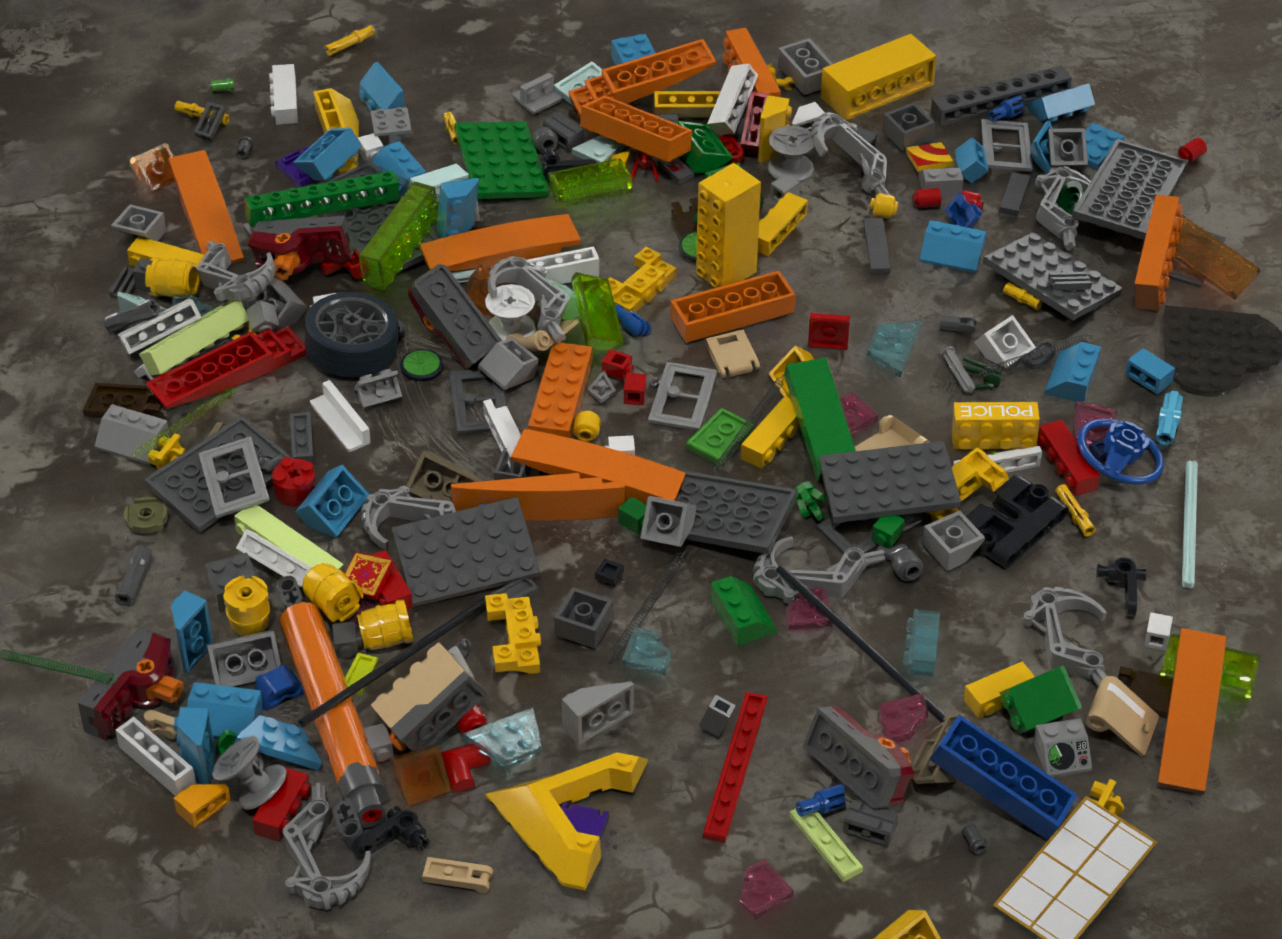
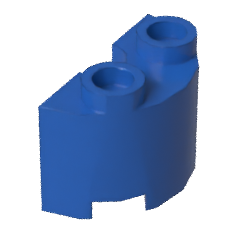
[945,193,982,228]
[254,665,304,711]

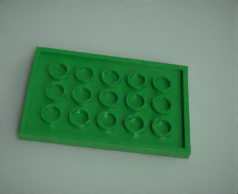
[454,121,549,199]

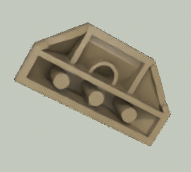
[911,713,969,784]

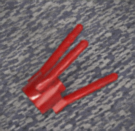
[627,151,659,187]

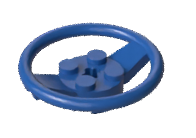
[1077,419,1164,485]

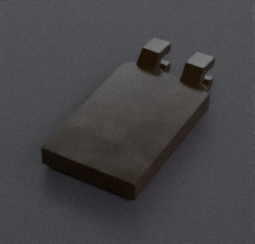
[671,197,698,260]
[83,383,164,419]
[1118,666,1173,718]

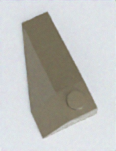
[407,451,485,502]

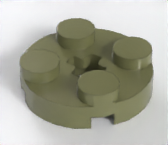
[124,497,168,534]

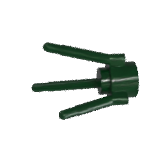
[963,357,1002,390]

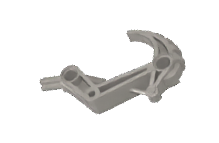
[811,112,890,195]
[1035,166,1091,251]
[196,240,276,301]
[488,256,569,344]
[361,486,456,551]
[753,536,885,604]
[1023,587,1107,687]
[283,783,371,911]

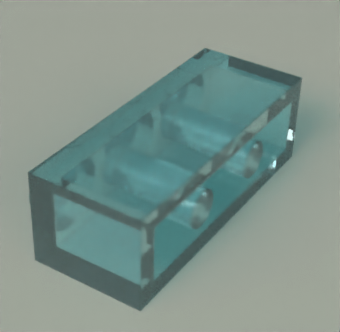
[903,609,941,677]

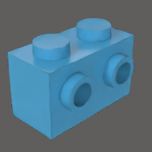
[955,137,989,183]
[1125,348,1175,394]

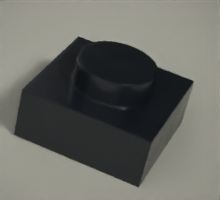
[595,558,624,586]

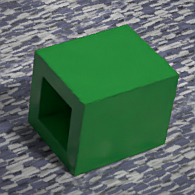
[618,496,646,534]
[871,516,905,549]

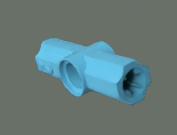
[1156,391,1183,446]

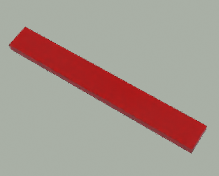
[703,692,768,843]

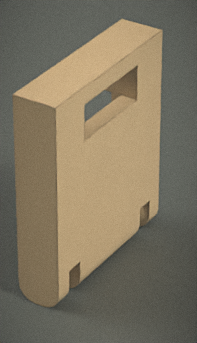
[705,330,760,379]

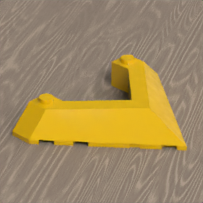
[485,752,648,891]

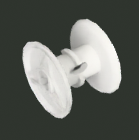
[485,284,536,341]

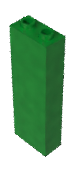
[784,357,856,482]

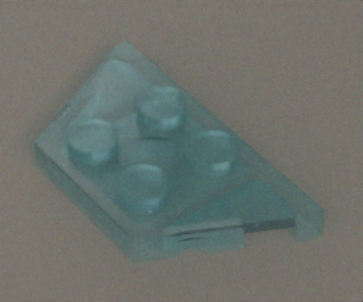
[867,321,921,377]
[461,708,542,766]

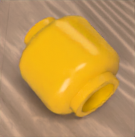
[869,193,898,220]
[573,411,601,442]

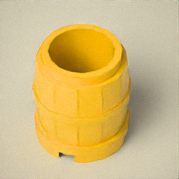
[145,258,200,298]
[302,563,364,622]
[223,576,270,636]
[357,599,414,651]

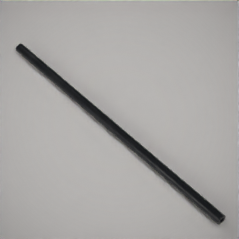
[776,565,946,723]
[298,597,486,727]

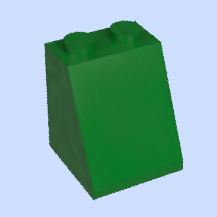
[1000,665,1082,734]

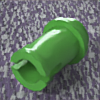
[211,78,234,92]

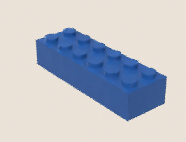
[929,714,1078,840]

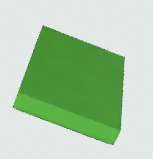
[686,408,755,466]

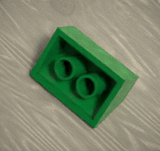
[677,121,732,174]
[710,576,778,646]

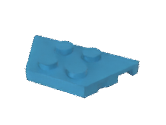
[234,715,322,771]

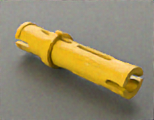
[325,25,376,56]
[174,101,229,125]
[1055,484,1096,536]

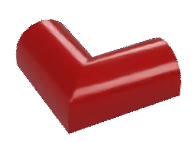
[318,249,369,279]
[439,740,491,793]

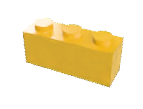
[963,661,1035,719]

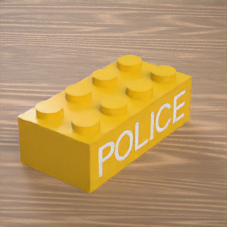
[952,402,1040,450]

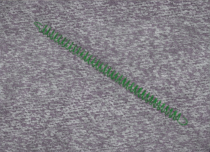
[0,649,116,684]

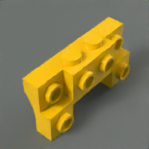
[598,247,677,312]
[927,447,1009,522]
[485,593,541,674]

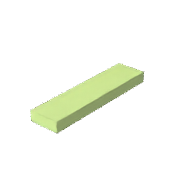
[789,806,863,882]

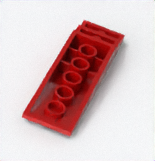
[146,326,307,409]

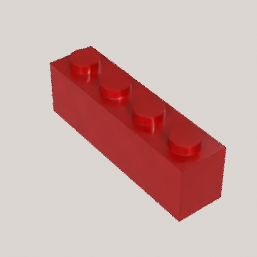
[1037,420,1100,496]

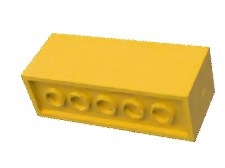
[821,34,937,120]
[696,163,761,288]

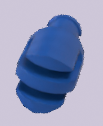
[988,95,1025,122]
[611,304,651,337]
[795,784,846,817]

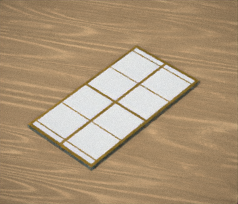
[993,796,1158,939]

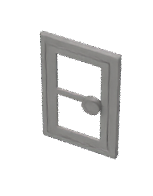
[981,119,1033,171]
[648,362,718,431]
[199,437,270,518]

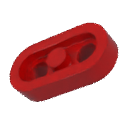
[719,135,744,164]

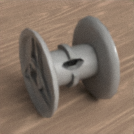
[768,126,814,182]
[212,736,287,810]

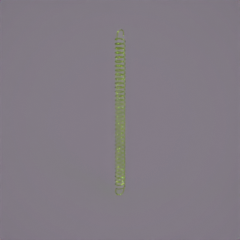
[132,386,238,459]

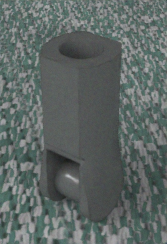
[940,315,977,334]

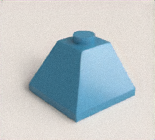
[1030,121,1053,173]

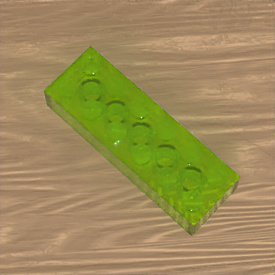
[359,181,438,290]

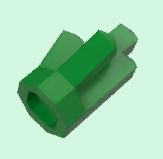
[795,482,826,521]

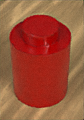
[1178,138,1207,164]
[912,188,941,209]

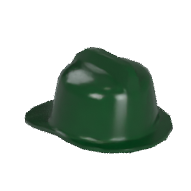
[1058,180,1085,215]

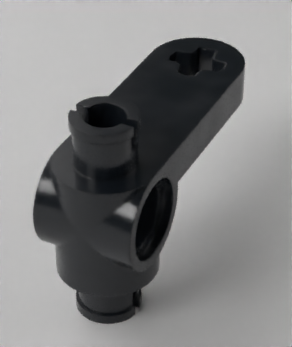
[541,149,599,184]
[1096,557,1146,617]
[351,806,430,859]

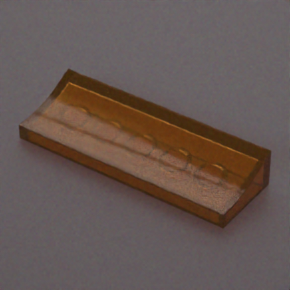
[1175,215,1261,300]

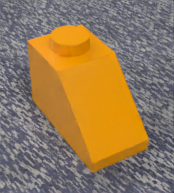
[174,784,231,828]

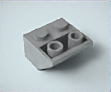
[478,337,539,390]

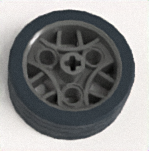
[305,292,399,377]

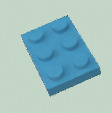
[1085,123,1125,170]

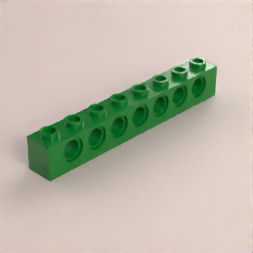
[245,171,399,227]

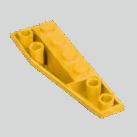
[313,88,359,175]

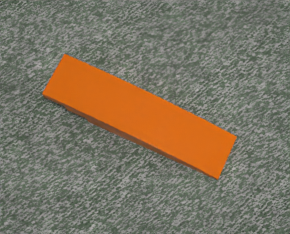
[568,39,717,119]
[168,150,244,263]
[420,214,581,271]
[510,429,686,504]
[451,473,625,521]
[1157,628,1227,795]

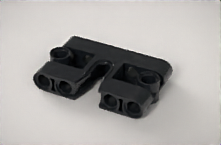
[966,473,1069,569]

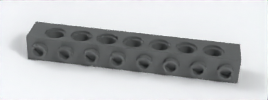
[931,65,1072,126]

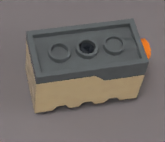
[371,642,487,757]

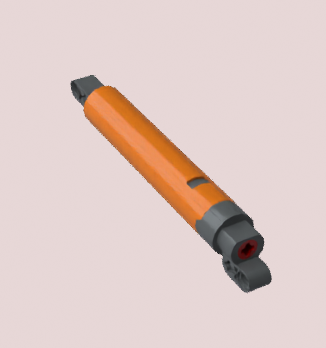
[277,576,387,849]

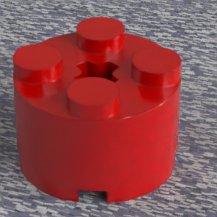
[272,457,316,507]

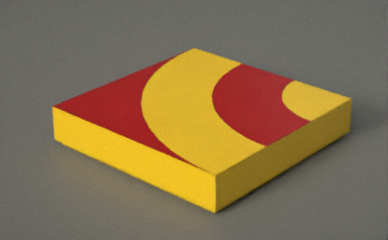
[906,142,953,172]

